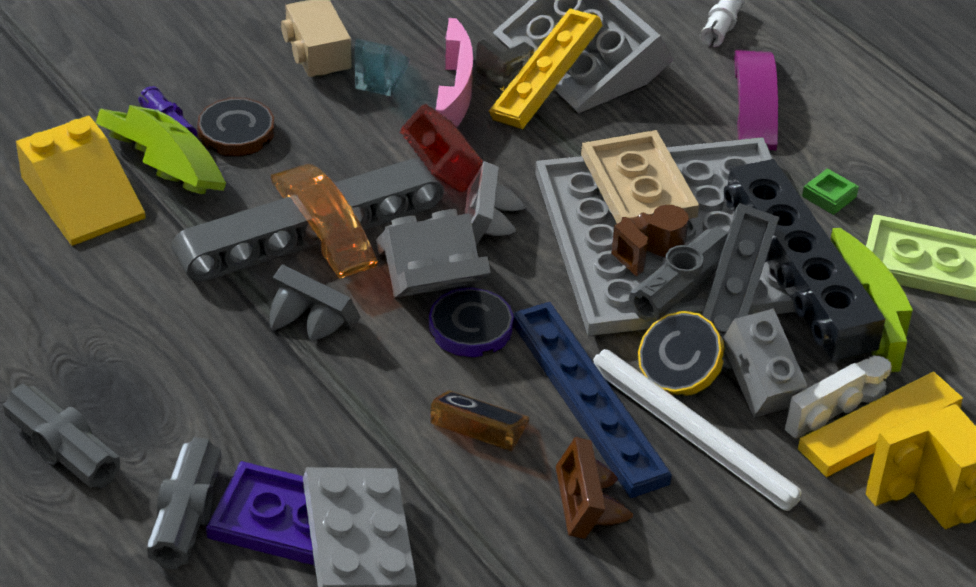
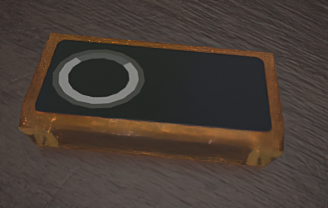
[431,390,530,451]

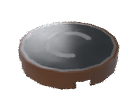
[197,98,275,156]

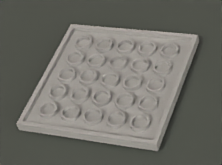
[535,138,796,336]

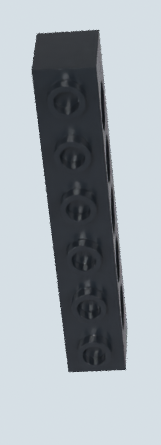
[723,159,885,361]

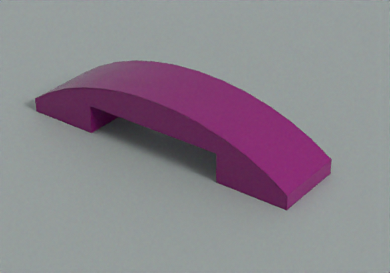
[734,50,778,151]

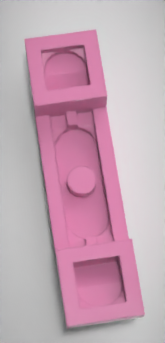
[435,18,473,140]

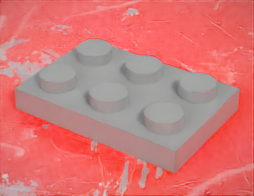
[303,467,417,587]

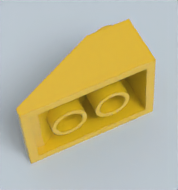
[16,116,146,246]

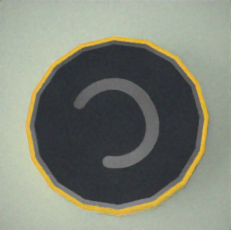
[638,311,725,396]

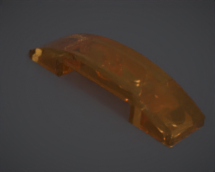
[271,164,377,279]

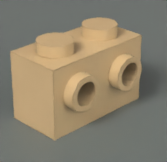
[281,0,351,77]

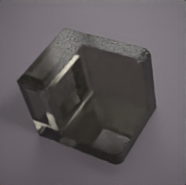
[476,40,534,92]

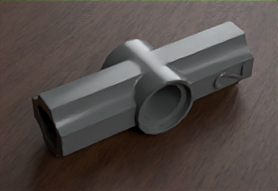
[629,226,728,322]
[3,384,121,489]
[147,437,222,570]

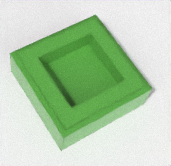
[802,169,859,215]

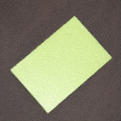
[866,214,976,301]

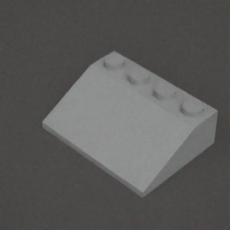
[493,0,674,114]

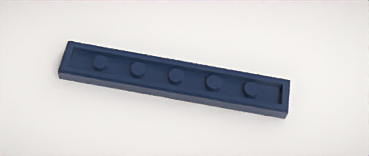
[513,302,672,499]

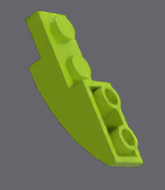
[96,105,226,194]
[830,228,913,372]

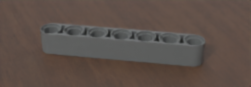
[171,158,444,282]

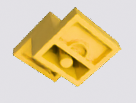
[865,404,976,529]

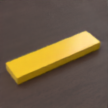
[489,8,603,129]
[798,371,963,477]

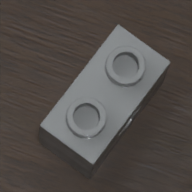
[723,309,807,418]

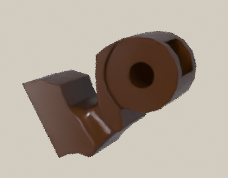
[611,205,689,277]

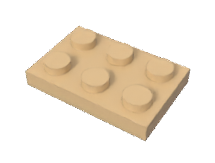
[581,130,699,224]

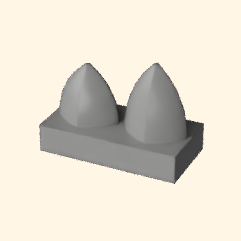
[465,161,526,246]

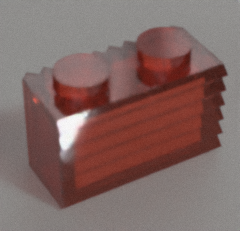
[400,104,483,192]

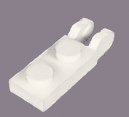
[785,355,892,439]

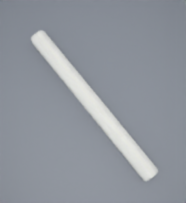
[593,349,802,511]

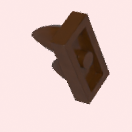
[555,437,633,539]

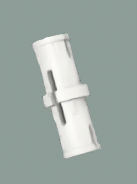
[700,0,745,47]

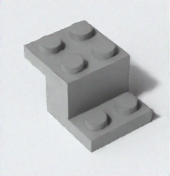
[376,209,491,298]

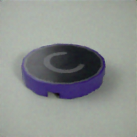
[429,288,514,357]

